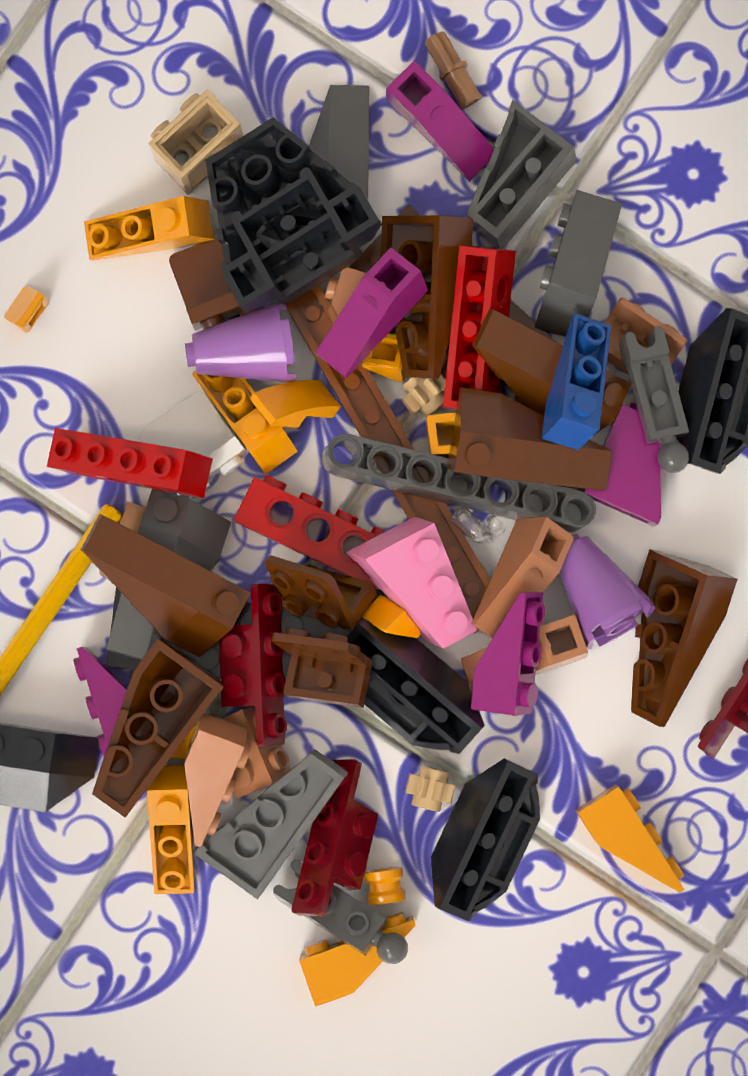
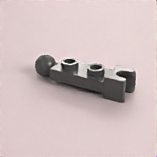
[619,326,689,473]
[273,860,408,964]

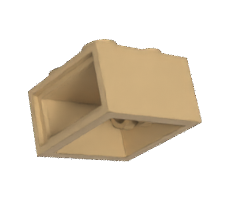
[148,89,244,195]

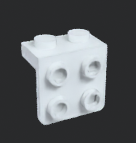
[139,391,247,499]

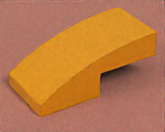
[250,380,341,428]

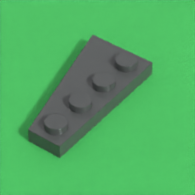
[193,749,348,900]

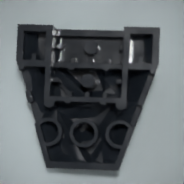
[206,117,382,311]

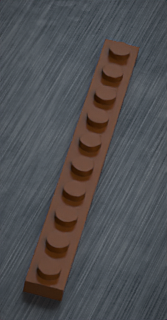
[285,285,490,634]

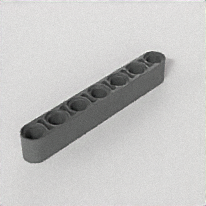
[322,434,596,533]

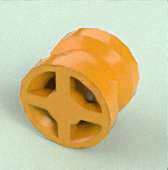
[364,867,406,905]

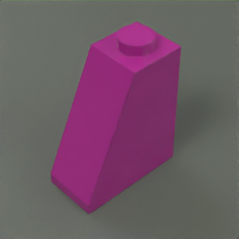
[582,402,661,527]

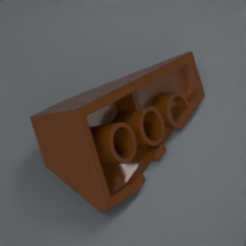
[381,215,473,379]
[472,309,631,437]
[447,387,612,491]
[81,514,251,657]
[631,549,738,727]
[92,638,224,818]

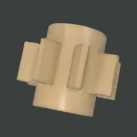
[402,373,446,417]
[405,765,456,812]

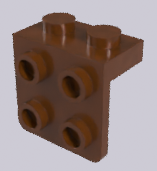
[169,237,260,331]
[264,555,377,630]
[271,628,373,708]

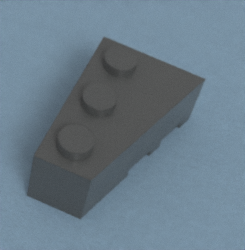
[466,100,576,249]
[534,190,622,337]

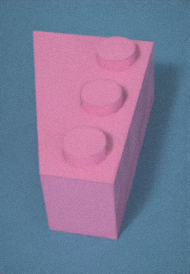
[346,517,477,649]

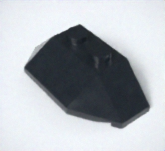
[677,308,748,474]
[347,620,485,754]
[0,722,100,812]
[431,758,540,921]

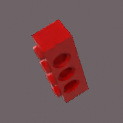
[443,246,516,409]
[46,428,213,498]
[233,475,386,591]

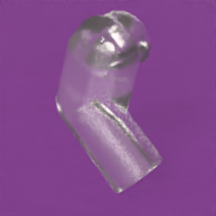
[451,506,506,544]

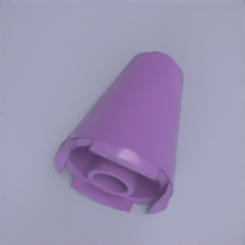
[185,302,296,382]
[559,534,656,649]

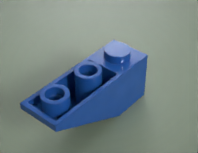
[541,313,611,451]

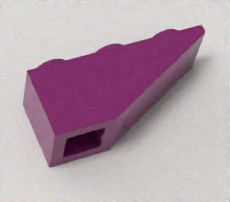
[386,61,494,182]
[316,248,428,378]
[471,592,545,716]
[73,647,127,756]

